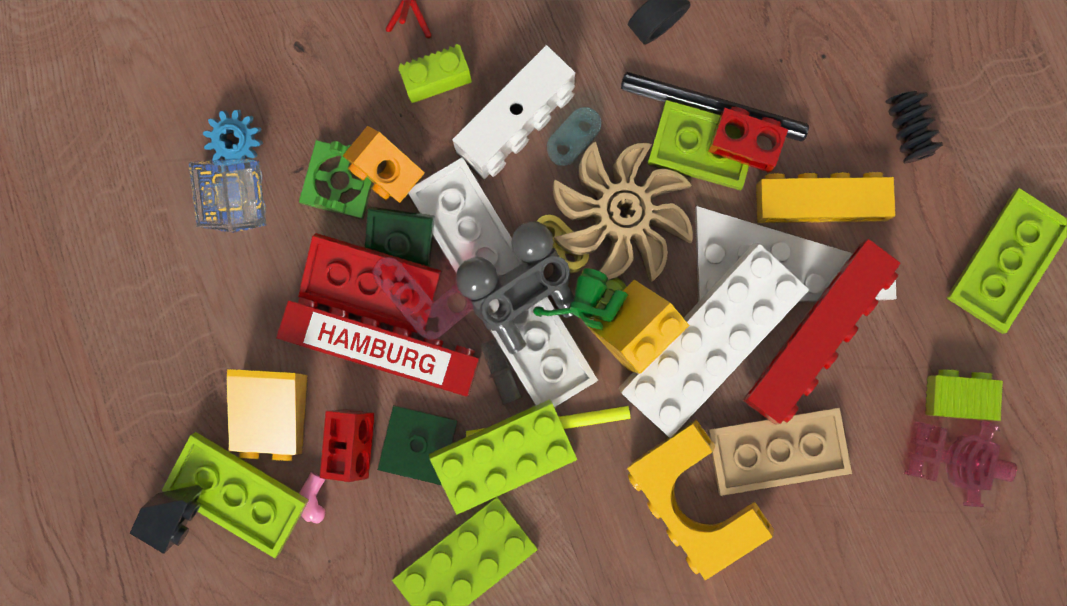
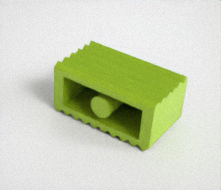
[398,44,472,103]
[925,370,1003,421]

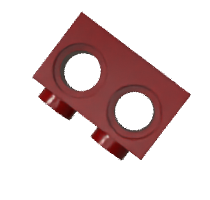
[708,107,788,173]
[320,409,374,482]

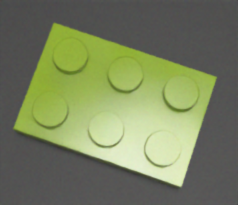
[648,100,749,191]

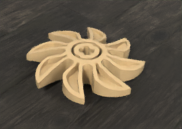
[553,142,693,282]

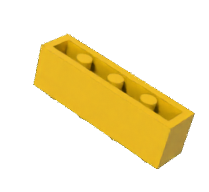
[756,172,895,223]

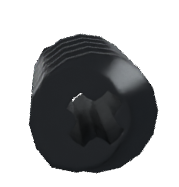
[885,91,943,164]

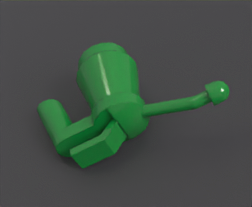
[533,268,628,330]

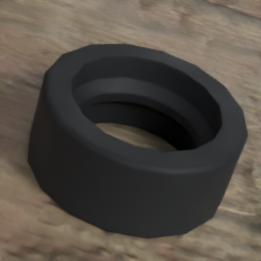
[628,0,691,45]

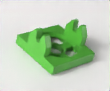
[299,140,373,220]

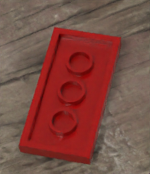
[298,233,442,335]

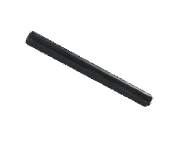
[621,72,809,141]

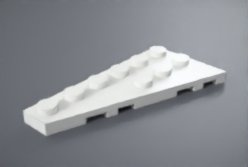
[695,206,897,302]

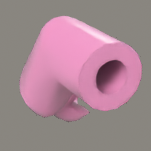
[299,472,325,523]

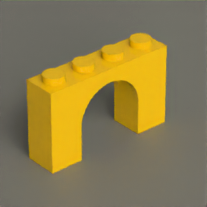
[627,419,774,580]

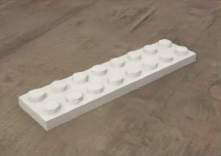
[408,157,598,407]

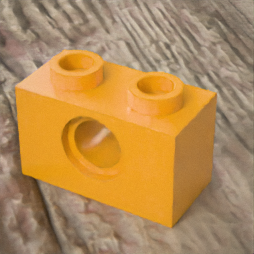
[343,126,425,203]

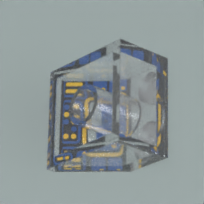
[188,159,266,233]

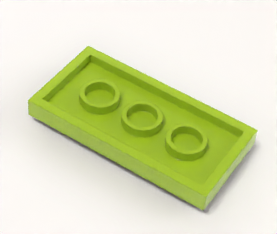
[946,188,1067,334]
[429,399,577,515]
[162,432,309,558]
[392,497,538,606]

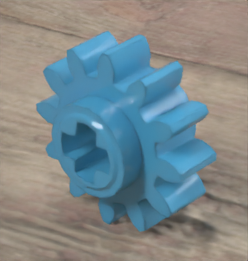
[203,109,263,166]

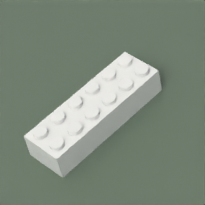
[619,243,809,438]

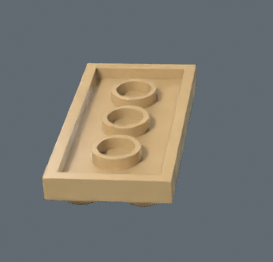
[707,408,852,496]

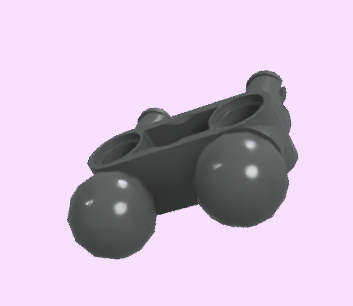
[455,221,574,354]

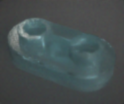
[547,107,601,166]

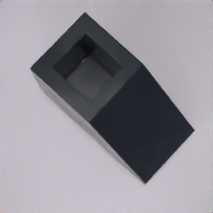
[130,485,203,554]

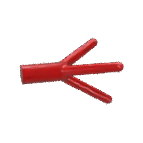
[386,0,432,39]

